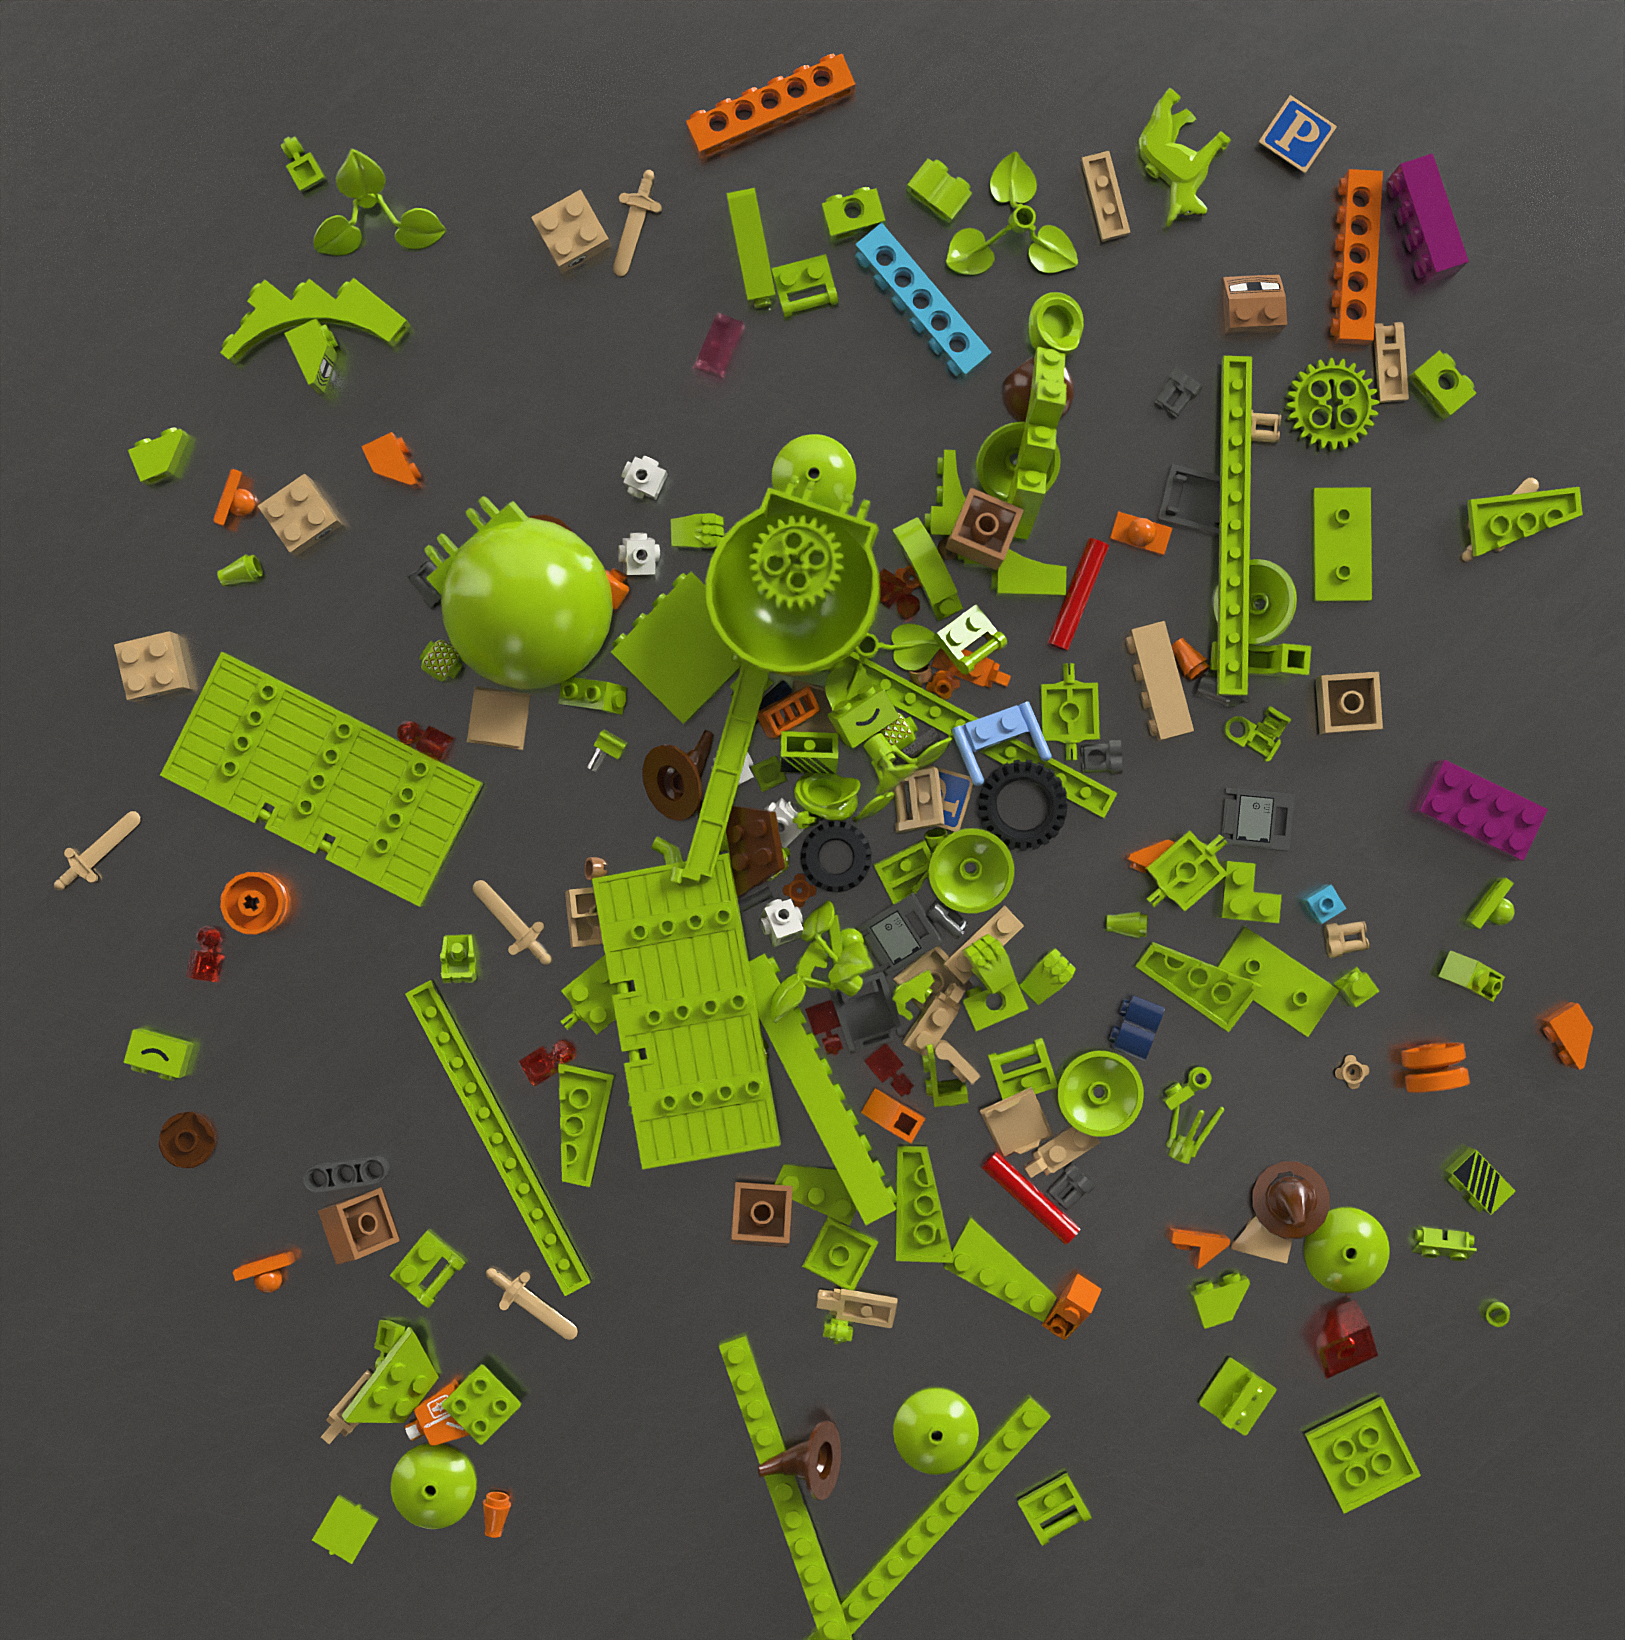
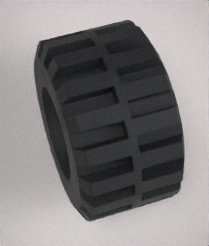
[800,821,872,892]

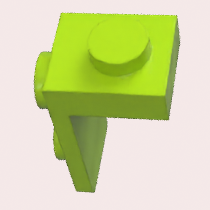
[558,677,627,715]
[922,1044,968,1107]

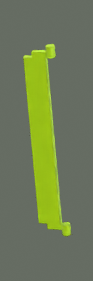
[670,653,769,884]

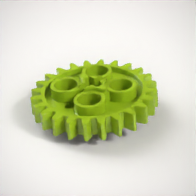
[1285,358,1379,451]
[749,516,845,611]

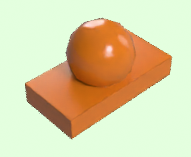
[213,469,256,527]
[1109,511,1172,556]
[233,1251,296,1294]

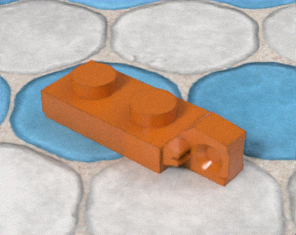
[931,648,1011,689]

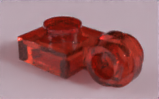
[879,568,920,618]
[397,721,454,761]
[186,926,222,982]
[805,999,843,1056]
[519,1040,575,1087]
[864,1044,914,1097]

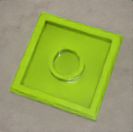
[802,1216,879,1291]

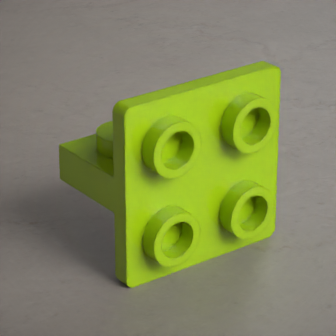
[1199,1357,1276,1436]
[442,1364,521,1445]

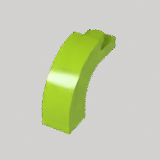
[893,517,963,621]
[1210,641,1311,677]

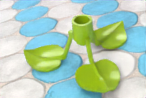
[313,149,445,255]
[946,151,1078,275]
[825,623,941,711]
[852,733,953,823]
[771,900,873,1023]

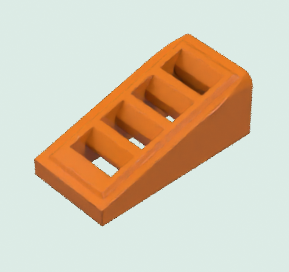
[757,686,822,738]

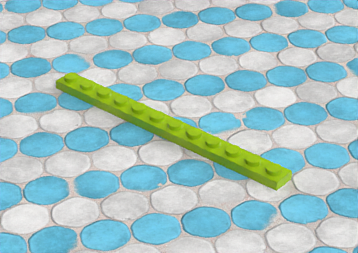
[1217,355,1252,696]
[826,651,1118,818]
[405,980,591,1296]
[718,1335,853,1640]
[806,1396,1051,1640]

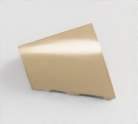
[565,887,603,948]
[1230,1216,1292,1263]

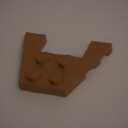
[698,801,785,899]

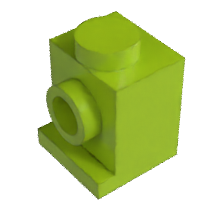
[1334,967,1380,1008]

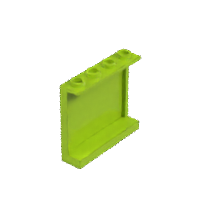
[611,572,742,726]

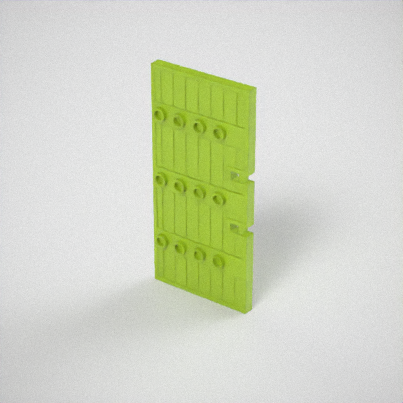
[160,652,483,907]
[592,853,781,1170]

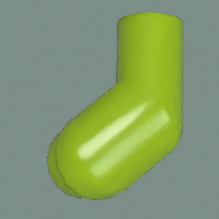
[651,836,683,865]

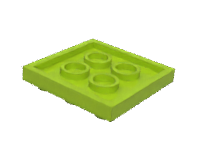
[1304,1396,1421,1514]

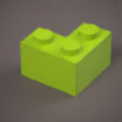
[1217,861,1282,923]

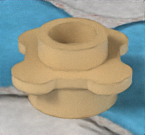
[1335,1055,1369,1089]

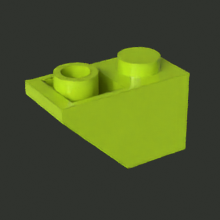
[128,428,189,486]
[1439,950,1505,1002]
[1190,1272,1250,1329]

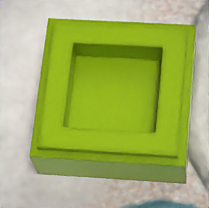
[750,755,788,792]

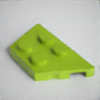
[342,1327,439,1423]

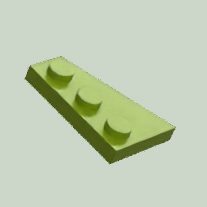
[774,1164,857,1226]

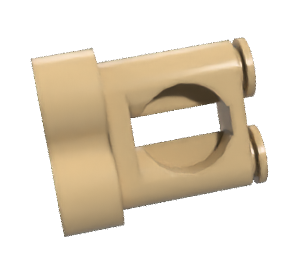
[1251,410,1281,443]
[1324,921,1369,958]

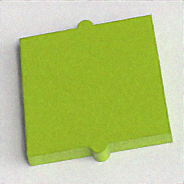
[312,1496,378,1564]

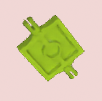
[1040,663,1100,761]
[1145,831,1228,912]
[561,955,635,1035]

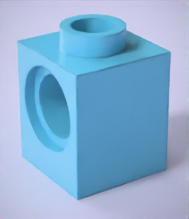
[1301,884,1346,924]

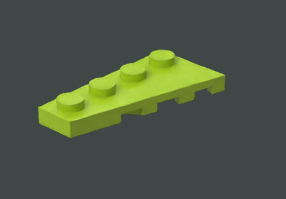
[1467,487,1583,557]
[1136,942,1263,1032]
[558,1063,615,1187]
[896,1145,954,1263]
[943,1217,1057,1323]

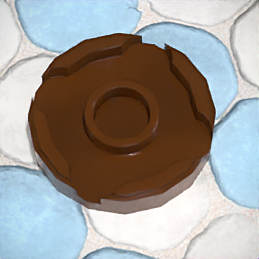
[159,1111,217,1169]

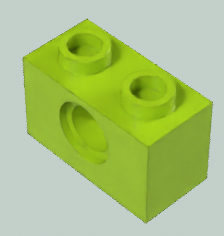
[822,187,886,242]
[1408,350,1477,420]
[961,980,1029,1032]

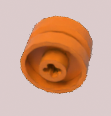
[220,872,291,935]
[1400,1043,1470,1093]

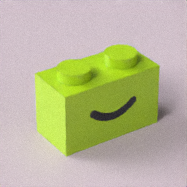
[828,684,899,748]
[123,1028,194,1081]

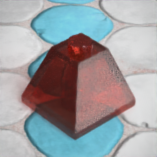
[1315,1300,1378,1379]

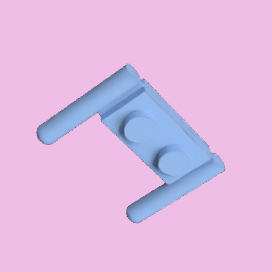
[951,702,1051,786]

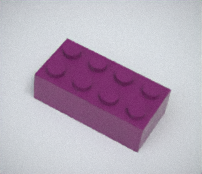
[1387,153,1469,285]
[1413,759,1548,861]

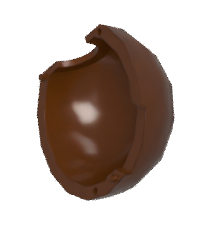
[1002,356,1075,422]

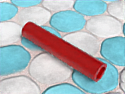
[1047,538,1109,651]
[981,1151,1080,1245]

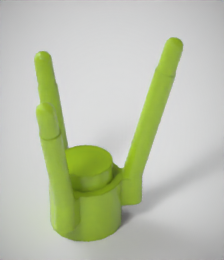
[1166,1105,1224,1164]

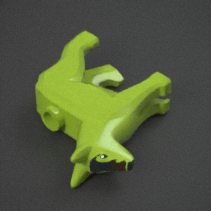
[1138,88,1231,227]

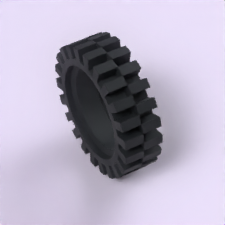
[978,760,1068,851]

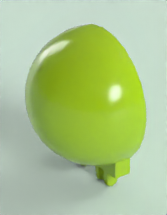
[706,475,880,676]
[424,496,613,689]

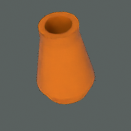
[1171,638,1210,681]
[483,1492,511,1538]

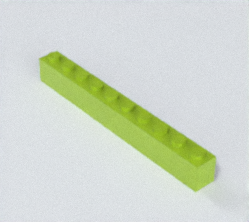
[749,953,899,1225]

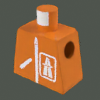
[405,1379,470,1446]

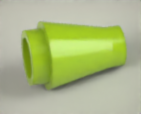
[217,554,263,587]
[1107,911,1148,939]

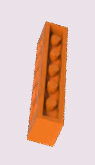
[686,54,856,159]
[1330,169,1383,346]

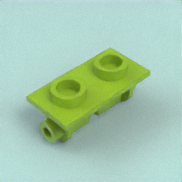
[1413,1227,1477,1261]

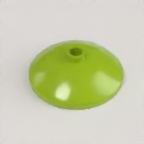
[976,422,1061,502]
[772,434,856,511]
[1214,559,1297,645]
[929,828,1015,913]
[1057,1050,1144,1137]
[1303,1207,1390,1293]
[893,1388,979,1475]
[391,1443,477,1529]

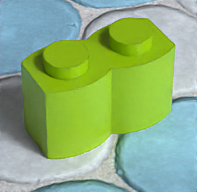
[906,159,972,224]

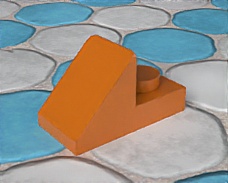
[1168,1228,1230,1269]

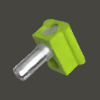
[588,729,629,771]

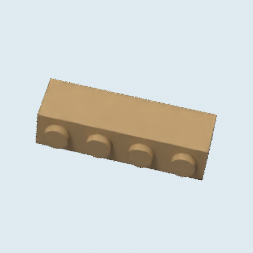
[1126,621,1194,741]

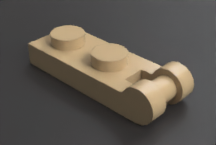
[1374,322,1409,403]

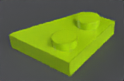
[873,839,932,904]

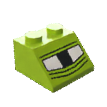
[285,318,338,395]

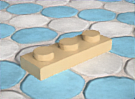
[1081,151,1130,242]
[942,905,1024,985]

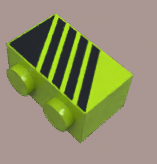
[780,731,838,774]
[1445,1147,1516,1215]

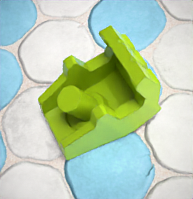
[671,513,724,550]
[440,934,476,984]
[962,934,1016,994]
[795,938,829,989]
[1019,948,1076,1006]
[892,969,934,1021]

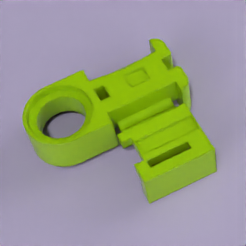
[1223,706,1292,762]

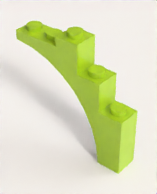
[220,277,411,365]
[1006,347,1066,540]
[924,450,1067,598]

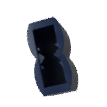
[1109,995,1165,1061]

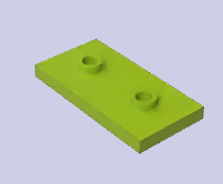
[1312,487,1372,602]
[1217,926,1340,1037]

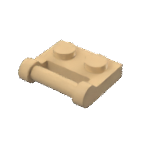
[893,767,945,833]
[933,1039,980,1084]

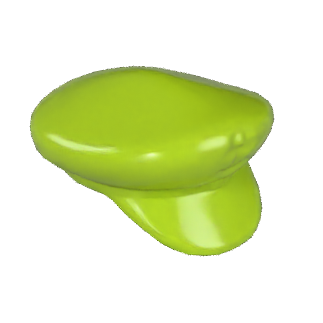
[1028,292,1083,356]
[794,773,861,821]

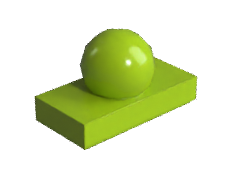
[1465,878,1515,929]
[828,915,864,967]

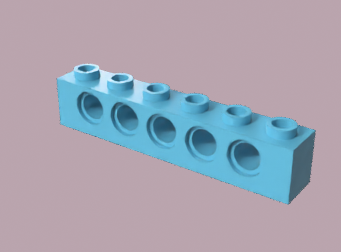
[855,223,992,379]

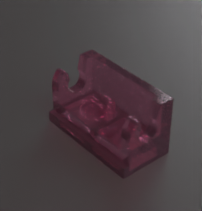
[693,313,744,379]

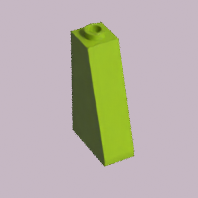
[727,188,776,308]

